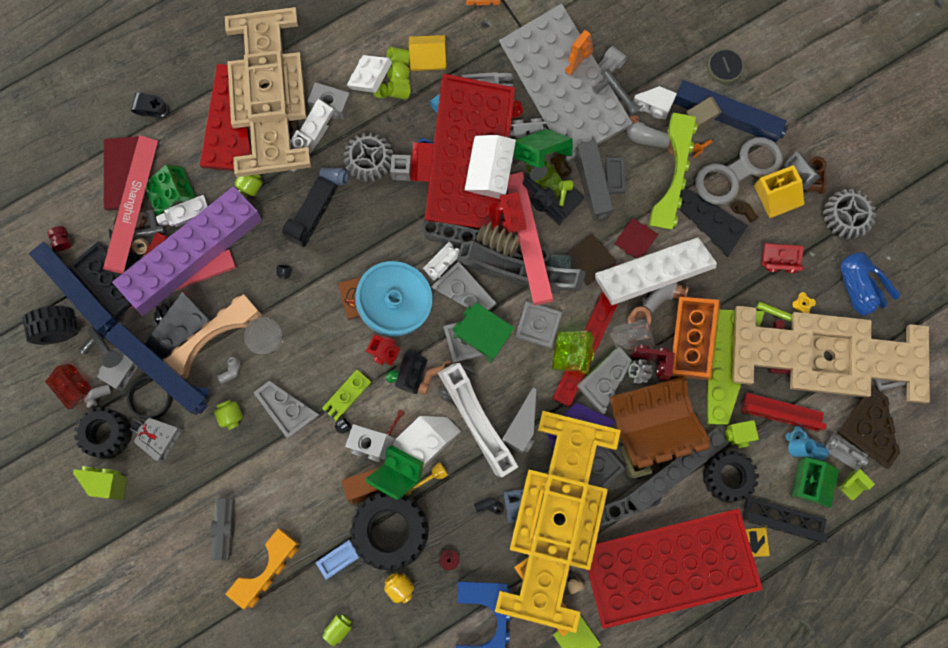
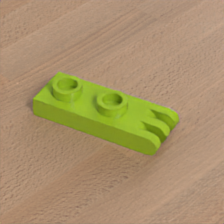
[322,370,372,422]

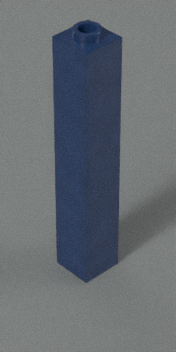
[673,80,787,143]
[29,241,118,336]
[105,322,210,415]

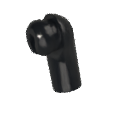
[474,497,504,515]

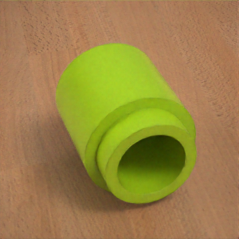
[322,614,352,646]

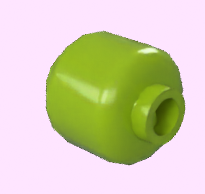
[235,174,263,198]
[214,399,243,430]

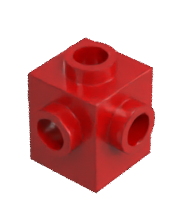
[365,335,401,366]

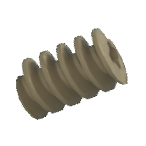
[476,222,520,258]

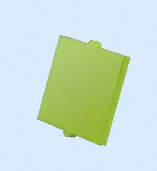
[553,616,601,648]

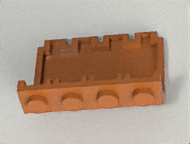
[610,377,710,469]

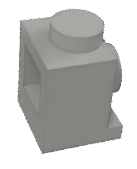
[390,155,411,181]

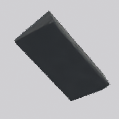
[395,351,428,394]

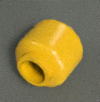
[384,572,414,604]

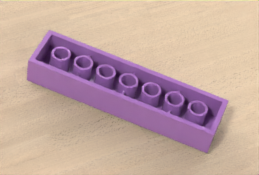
[112,186,262,316]

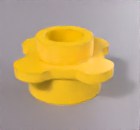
[792,292,816,314]

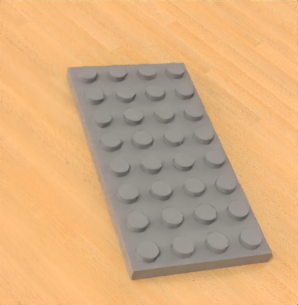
[499,3,632,162]

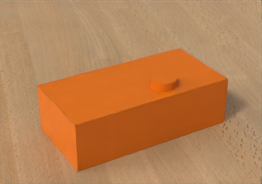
[672,297,721,381]

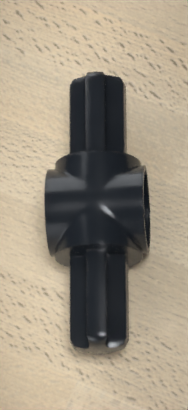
[522,177,566,223]

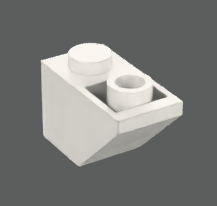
[633,86,677,119]

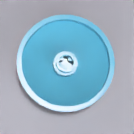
[355,261,432,336]

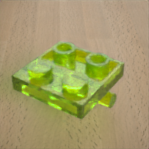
[552,331,594,374]

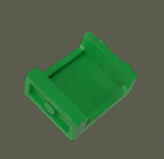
[514,129,573,168]
[452,302,514,363]

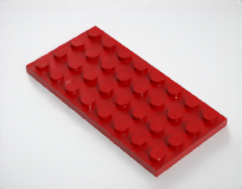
[424,73,515,230]
[587,508,763,629]

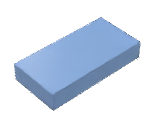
[315,540,360,580]

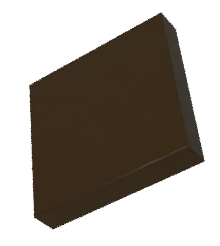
[563,234,617,287]

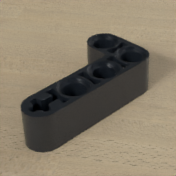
[282,177,337,247]

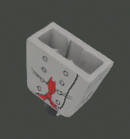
[131,418,183,463]

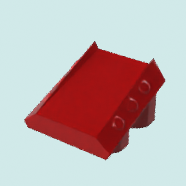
[410,142,433,182]

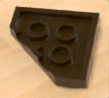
[837,386,900,469]

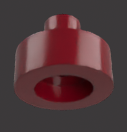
[439,550,459,571]

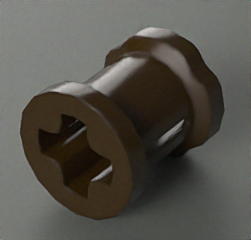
[550,154,572,178]

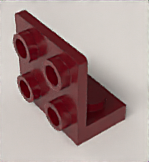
[630,345,675,382]

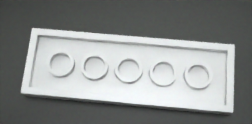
[595,237,717,305]

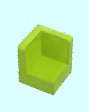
[837,469,875,501]

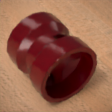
[47,226,72,252]

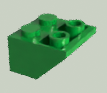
[791,457,839,508]

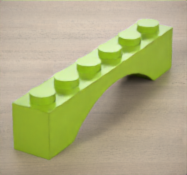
[648,113,698,230]

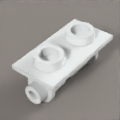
[423,242,459,281]

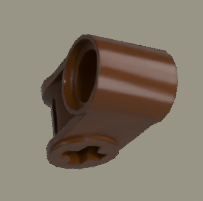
[803,156,827,194]

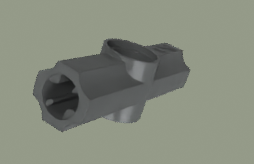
[210,499,235,560]

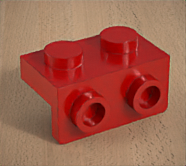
[498,192,527,235]
[761,243,804,273]

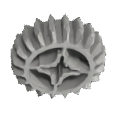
[344,132,393,182]
[823,189,877,239]

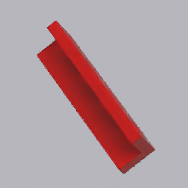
[741,393,827,432]

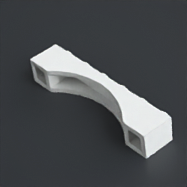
[438,363,518,478]

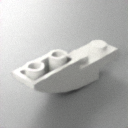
[290,99,335,172]

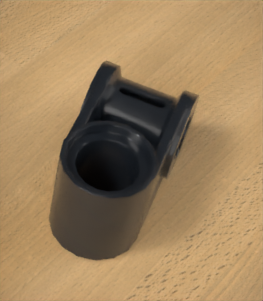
[131,92,170,118]

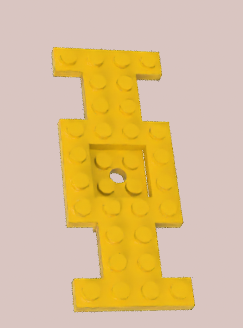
[495,411,621,633]

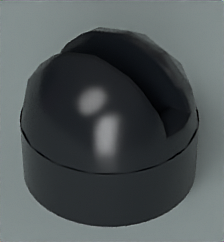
[276,265,292,279]
[335,416,352,434]

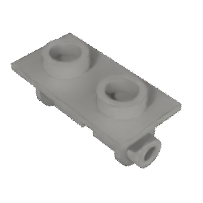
[510,118,547,139]
[825,434,869,470]

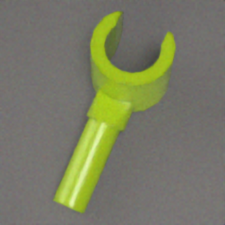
[559,180,573,206]

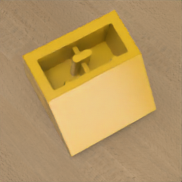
[754,165,805,219]

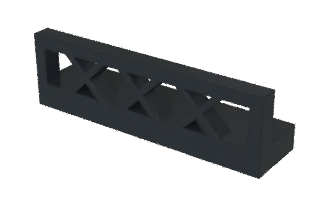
[742,497,828,543]

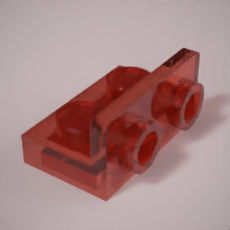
[45,364,92,410]

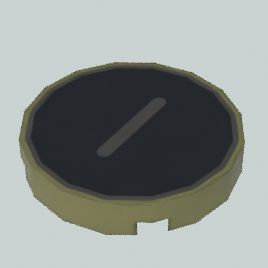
[707,48,744,84]

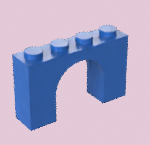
[456,581,511,648]

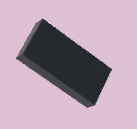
[546,188,584,226]

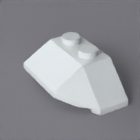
[393,416,461,468]

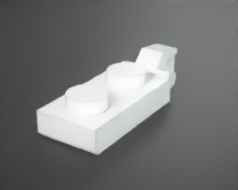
[156,195,208,227]

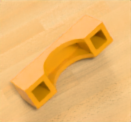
[225,528,300,610]

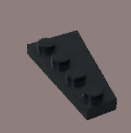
[678,187,748,257]

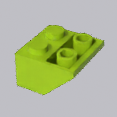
[73,466,128,500]

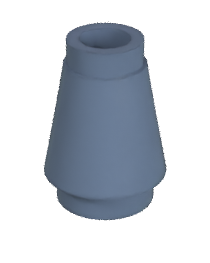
[319,167,349,186]

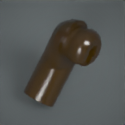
[732,202,758,223]

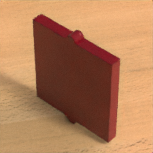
[614,218,658,259]

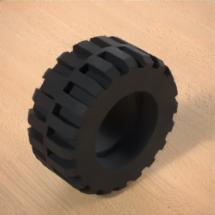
[350,493,429,571]

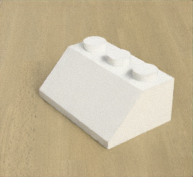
[464,135,516,199]

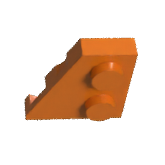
[565,30,593,76]

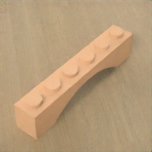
[163,294,262,379]

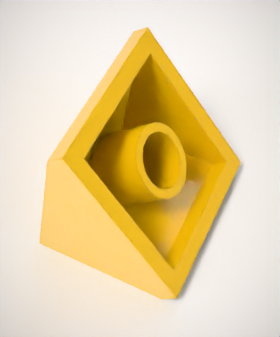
[409,35,446,71]

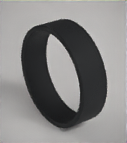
[127,376,173,419]

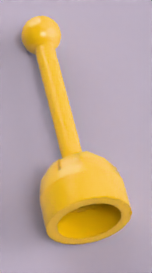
[405,462,448,496]

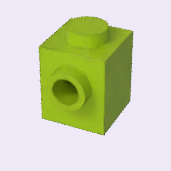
[725,420,759,448]

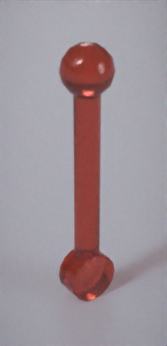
[387,410,405,436]

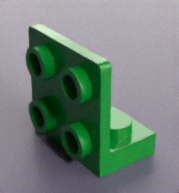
[145,164,196,215]
[365,445,424,500]

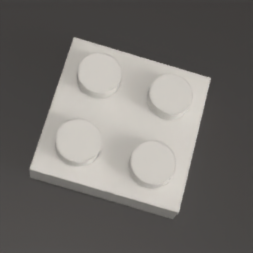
[347,55,392,93]

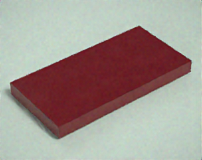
[103,136,143,211]

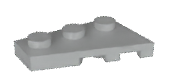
[431,262,497,311]
[577,347,632,415]
[253,381,320,439]

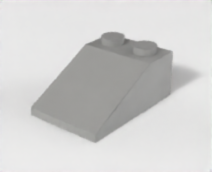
[502,388,536,455]

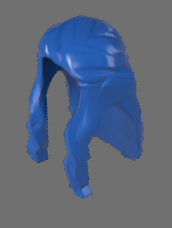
[841,252,900,316]

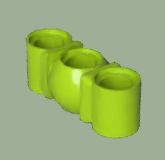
[386,47,411,100]

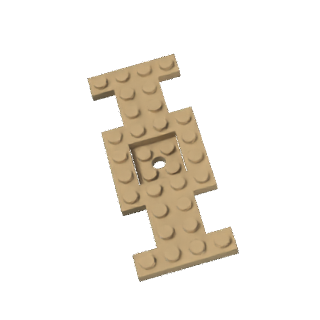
[225,7,311,177]
[732,306,930,404]

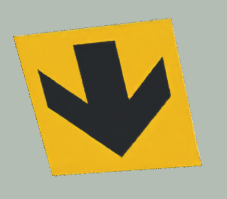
[746,527,770,557]

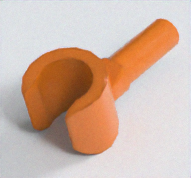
[693,139,712,158]

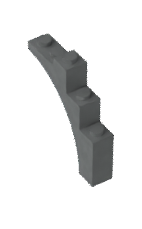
[457,241,586,294]

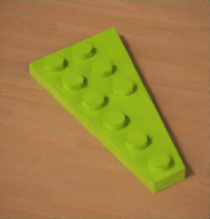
[706,310,765,425]

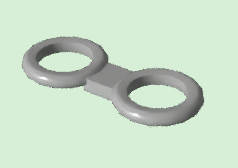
[695,137,783,205]

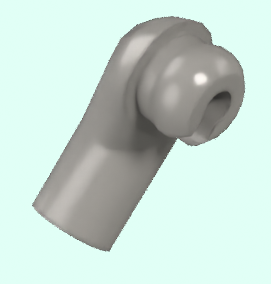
[218,357,241,384]
[84,384,111,408]

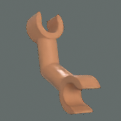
[418,361,451,395]

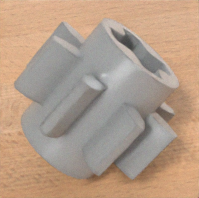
[628,359,652,384]

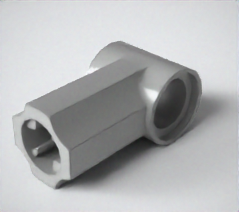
[598,46,628,73]

